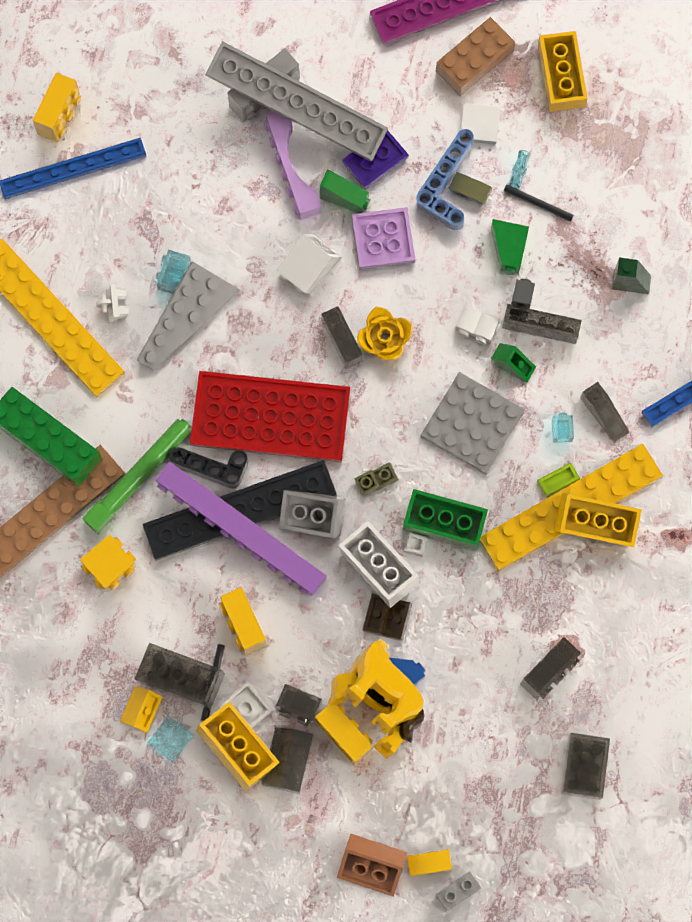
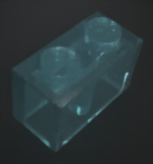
[155,249,191,294]

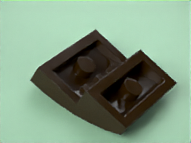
[362,593,412,641]

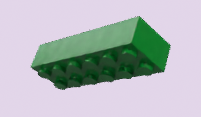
[0,387,103,488]

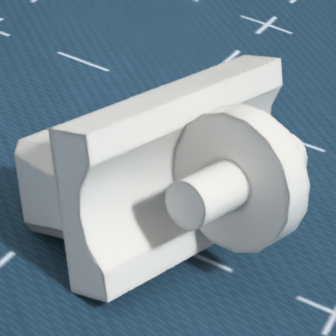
[96,284,128,323]

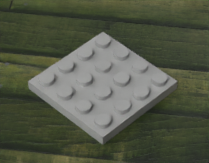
[420,372,525,474]

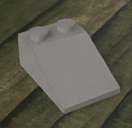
[279,490,346,538]

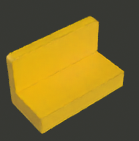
[120,686,162,733]

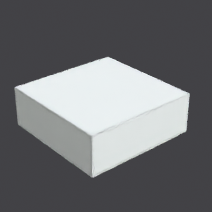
[404,532,428,557]

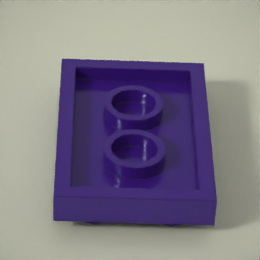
[342,130,409,189]

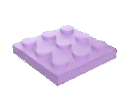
[352,207,415,270]

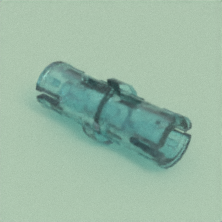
[509,150,530,189]

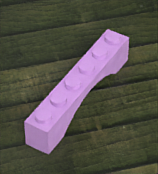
[263,111,322,220]

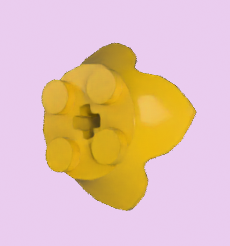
[357,306,413,361]

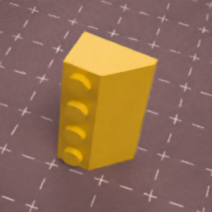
[196,701,280,792]

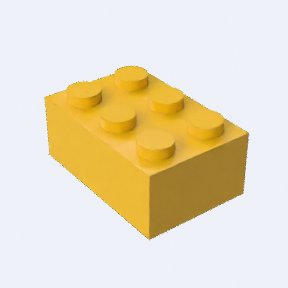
[33,73,81,143]
[219,587,267,656]
[315,704,373,766]

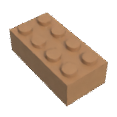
[436,17,515,97]

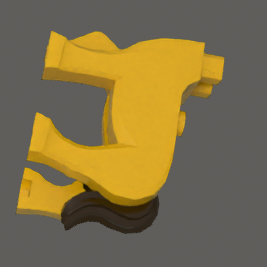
[328,639,424,759]

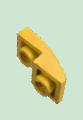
[407,849,453,876]

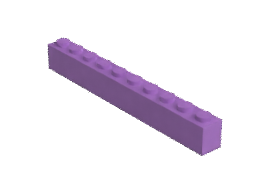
[156,461,327,596]

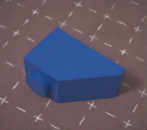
[389,658,426,686]

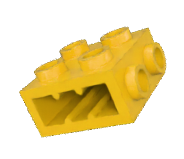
[80,534,137,591]

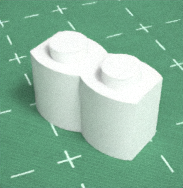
[455,307,499,345]

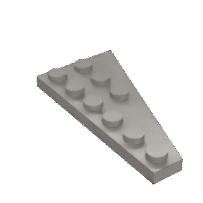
[137,261,240,370]

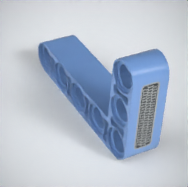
[416,129,474,230]

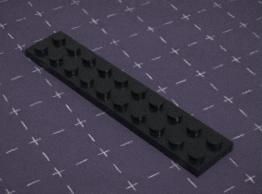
[142,460,337,561]

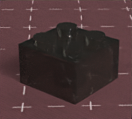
[276,684,322,727]

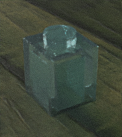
[552,413,574,443]

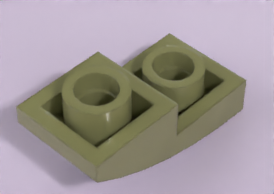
[449,172,492,204]
[354,462,399,496]

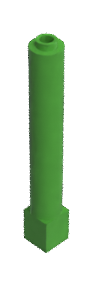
[82,419,191,535]

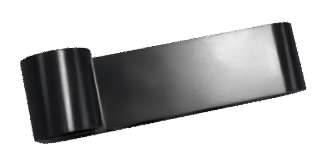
[169,447,248,488]

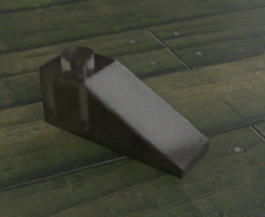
[580,382,629,443]

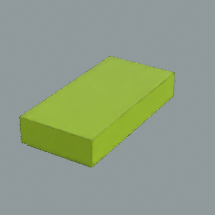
[537,462,580,498]

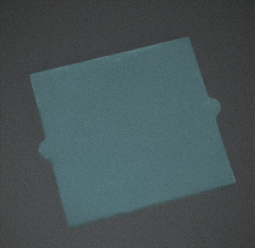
[147,716,194,763]

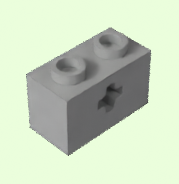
[436,871,481,911]

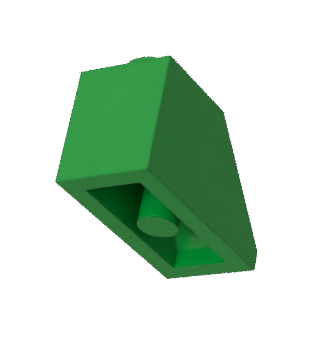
[491,343,536,382]

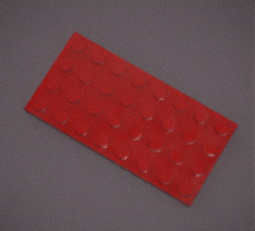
[190,371,350,462]

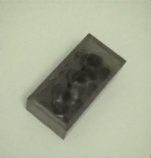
[135,643,225,710]

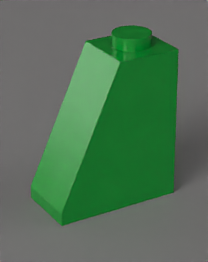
[320,169,371,213]
[491,219,529,275]

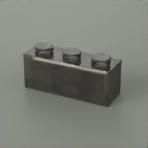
[321,306,363,369]

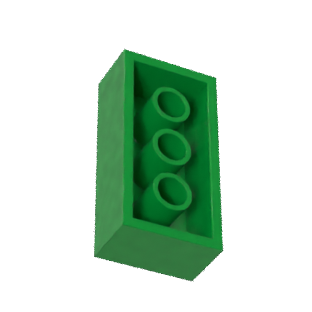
[402,489,488,551]

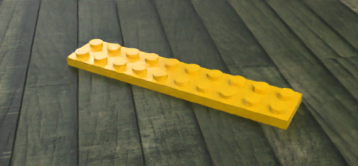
[0,238,125,398]
[480,443,663,571]

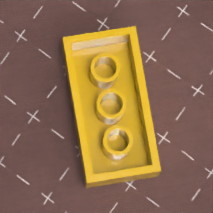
[538,31,588,112]
[554,493,642,547]

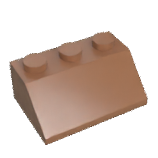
[337,834,408,897]

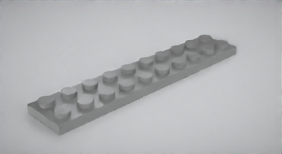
[205,41,388,162]

